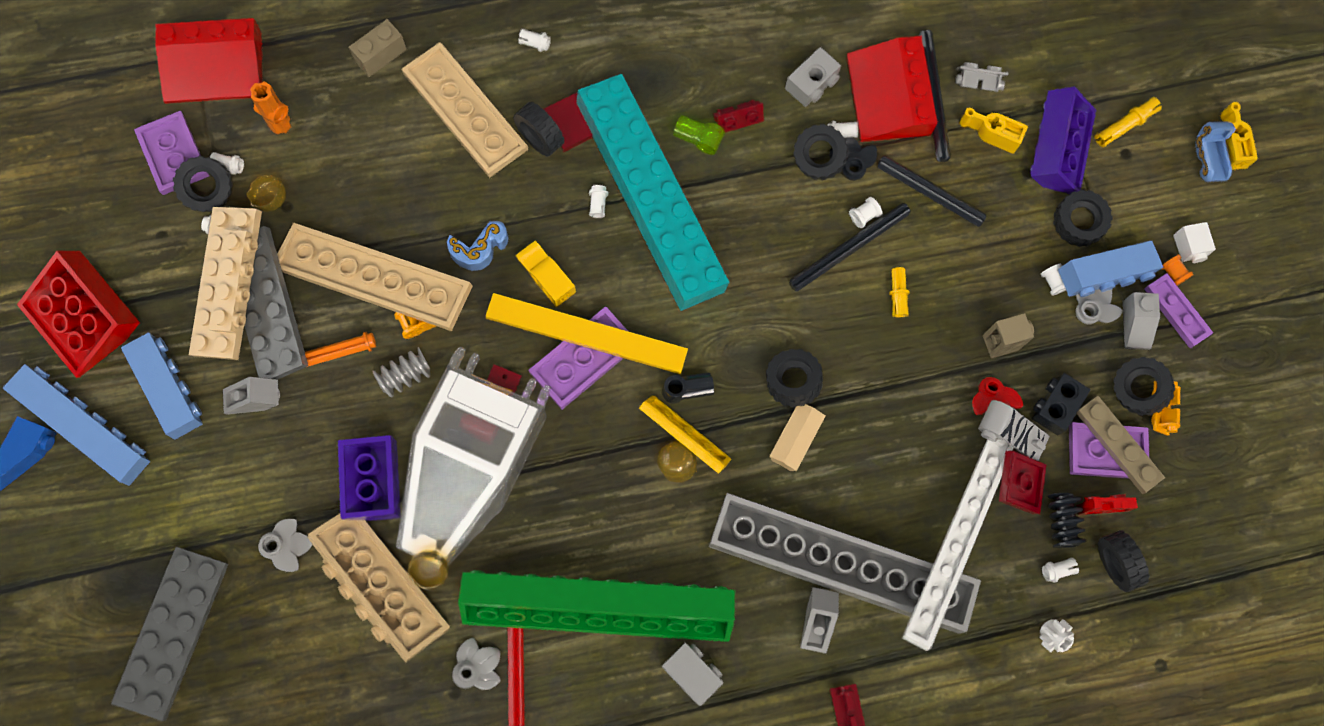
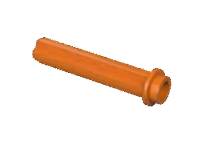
[305,332,376,367]

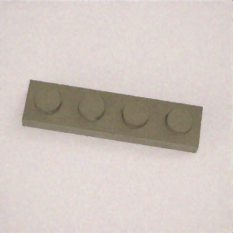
[1076,396,1165,494]

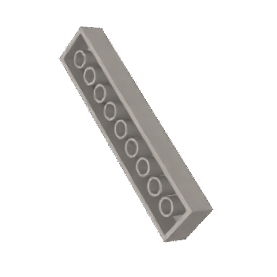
[709,493,981,634]

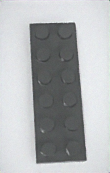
[245,226,308,380]
[111,547,229,721]

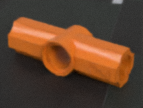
[250,82,291,135]

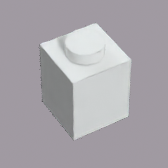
[1174,222,1216,263]

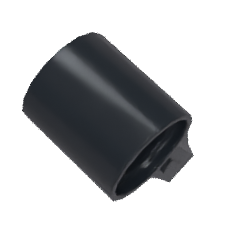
[662,372,714,404]

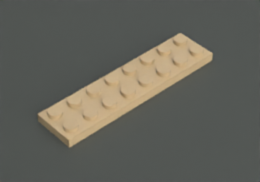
[277,223,472,331]

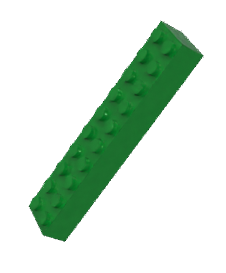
[458,570,735,642]

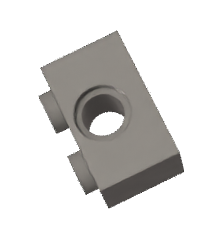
[785,47,841,107]

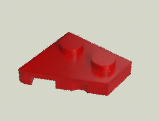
[1076,494,1138,515]

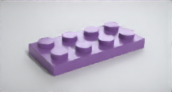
[528,307,628,410]

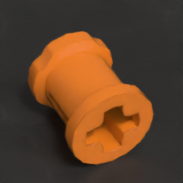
[1161,254,1194,285]

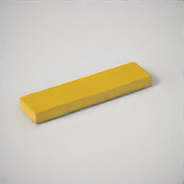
[639,395,732,474]

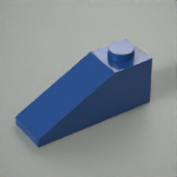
[0,416,57,491]

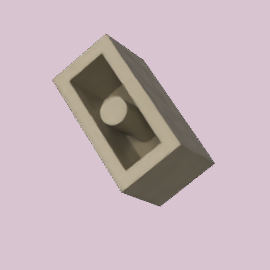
[349,19,407,77]
[983,313,1034,358]

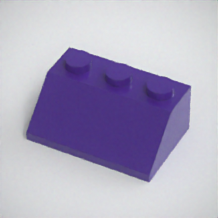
[338,435,401,521]

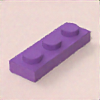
[1144,274,1213,348]

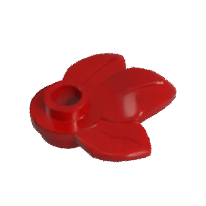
[972,377,1023,415]

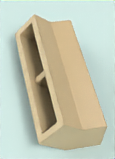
[770,404,825,471]

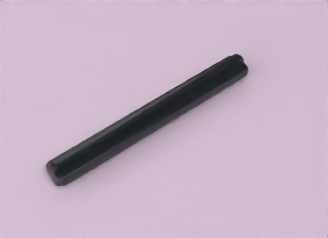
[877,156,987,227]

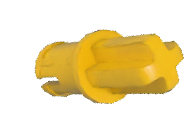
[889,267,910,317]

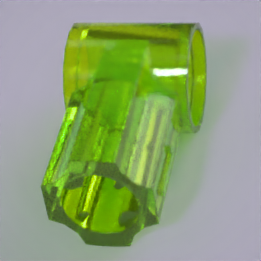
[673,115,725,155]

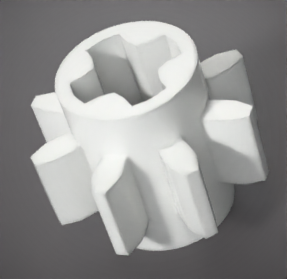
[1040,619,1074,652]

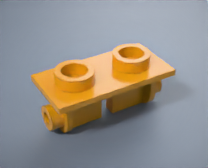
[1152,381,1181,436]

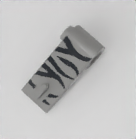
[978,400,1050,461]

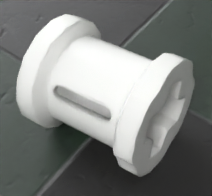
[849,197,882,228]
[1041,264,1066,296]

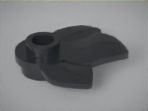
[829,137,877,181]

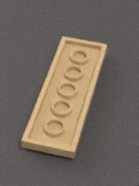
[402,42,528,178]

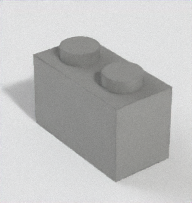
[662,643,723,706]

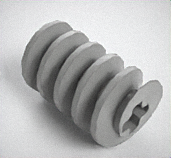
[372,347,431,397]

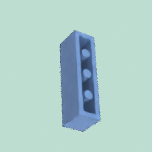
[1058,241,1163,297]
[121,333,203,440]

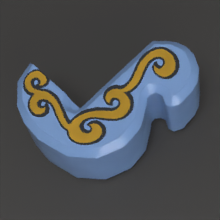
[1196,121,1236,182]
[447,221,508,271]

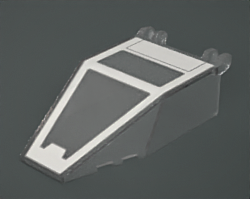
[396,347,550,570]

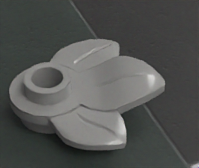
[1076,289,1123,324]
[258,519,313,572]
[452,638,500,690]

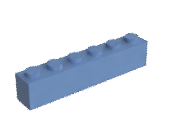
[3,364,151,486]

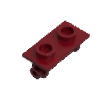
[713,99,764,134]
[830,684,865,726]

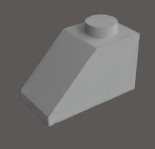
[1123,292,1160,350]
[223,377,280,414]
[800,588,839,653]

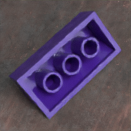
[1031,87,1096,194]

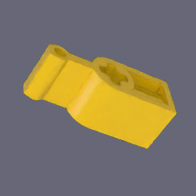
[1220,102,1258,170]
[959,108,1028,154]
[516,241,576,308]

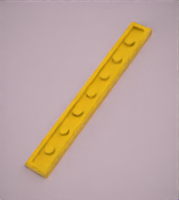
[485,293,688,374]

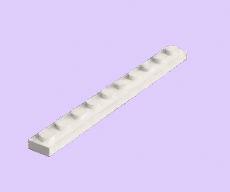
[902,439,1013,651]

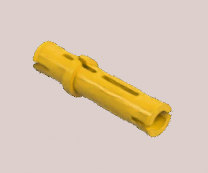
[1095,97,1162,147]

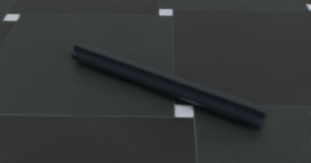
[919,30,951,162]
[789,203,911,291]

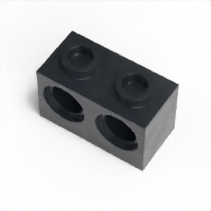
[1032,373,1091,436]

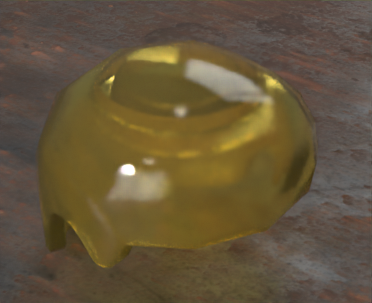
[247,175,286,212]
[657,441,697,483]
[408,549,449,589]

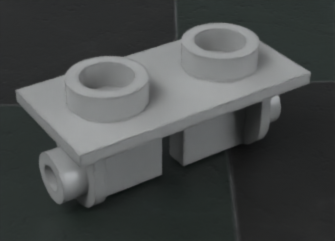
[955,63,1008,92]

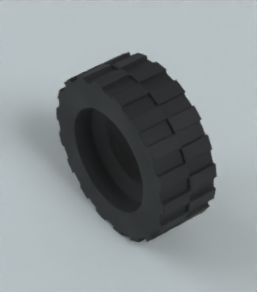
[513,102,565,157]
[793,124,849,180]
[173,156,233,212]
[1053,190,1113,247]
[766,349,823,407]
[1113,357,1175,416]
[1098,530,1150,592]

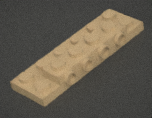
[189,207,262,360]
[308,514,450,662]

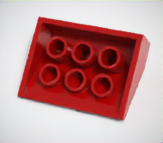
[155,18,262,103]
[846,36,937,142]
[17,251,140,378]

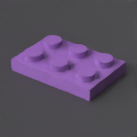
[134,111,209,195]
[1069,422,1149,478]

